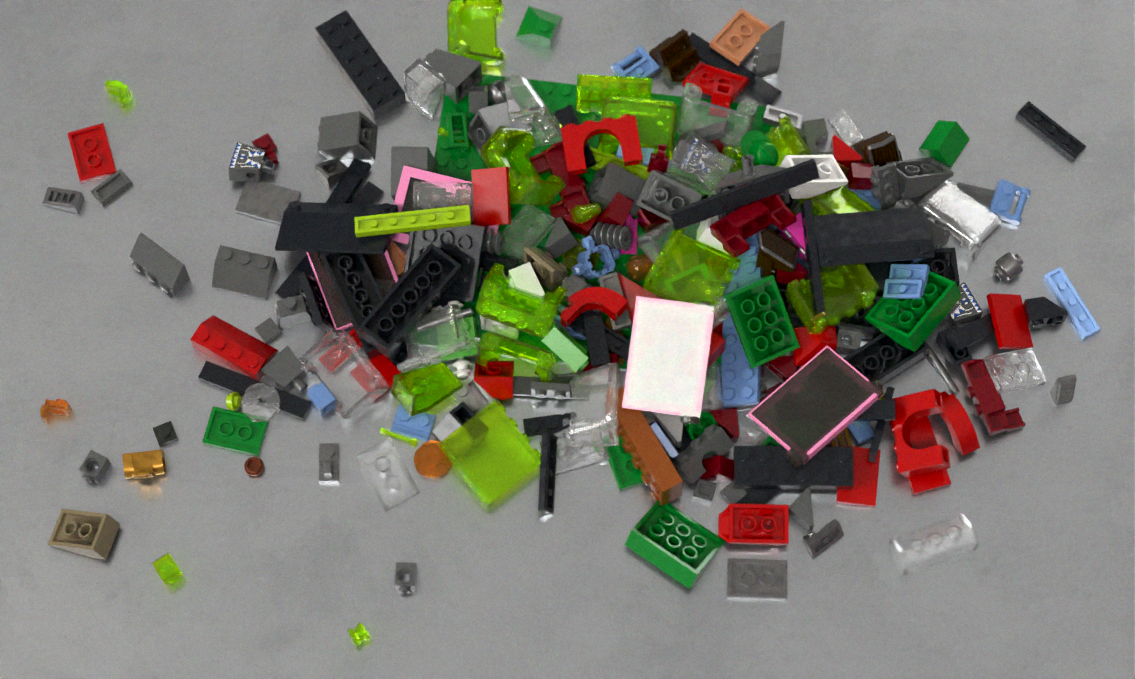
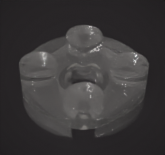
[241,383,281,422]

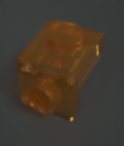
[40,399,72,423]

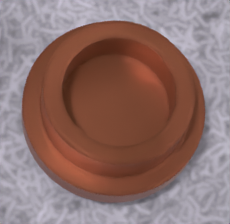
[244,457,264,476]

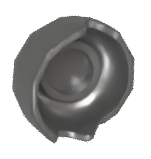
[488,80,515,105]

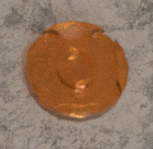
[414,441,453,480]

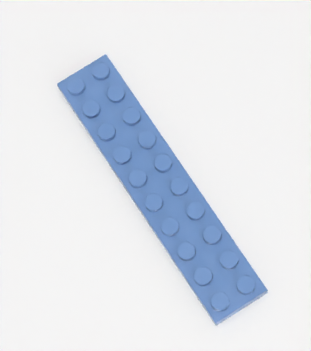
[720,230,763,408]

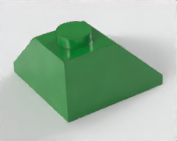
[516,6,563,49]

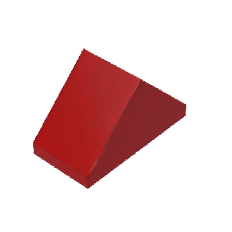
[831,135,863,168]

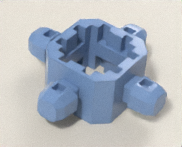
[572,236,620,287]

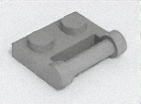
[449,372,499,417]

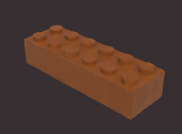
[603,386,683,506]

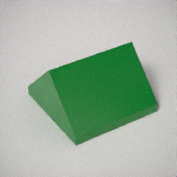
[919,120,970,169]

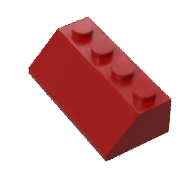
[190,315,279,381]

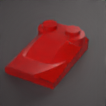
[718,504,789,547]

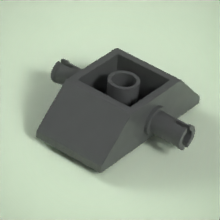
[716,155,790,220]

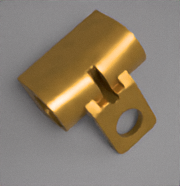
[122,449,166,479]

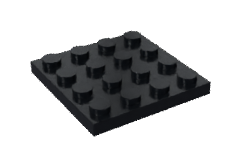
[404,224,487,303]

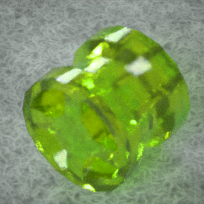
[347,622,371,647]

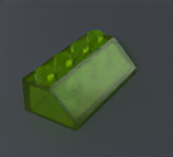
[576,74,652,116]

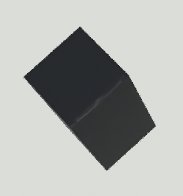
[391,341,415,370]

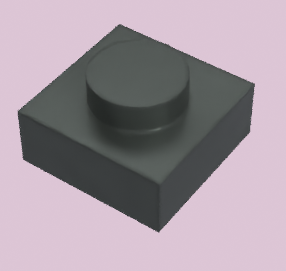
[153,421,178,447]

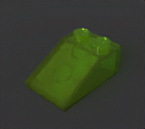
[391,362,463,416]

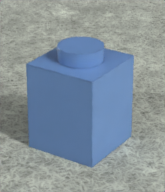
[307,382,337,416]

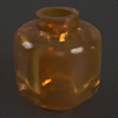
[626,254,656,281]

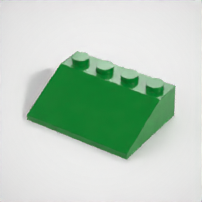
[865,271,962,352]
[724,275,800,369]
[625,501,725,589]

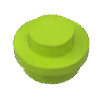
[226,392,242,411]

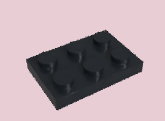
[298,272,336,334]

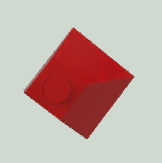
[793,324,837,368]
[474,361,514,400]

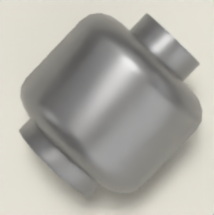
[994,252,1024,281]

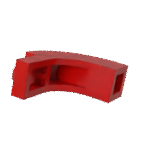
[709,82,734,118]
[560,287,628,328]
[939,391,980,456]

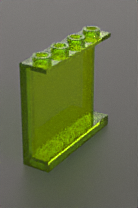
[643,228,741,316]
[438,400,541,507]

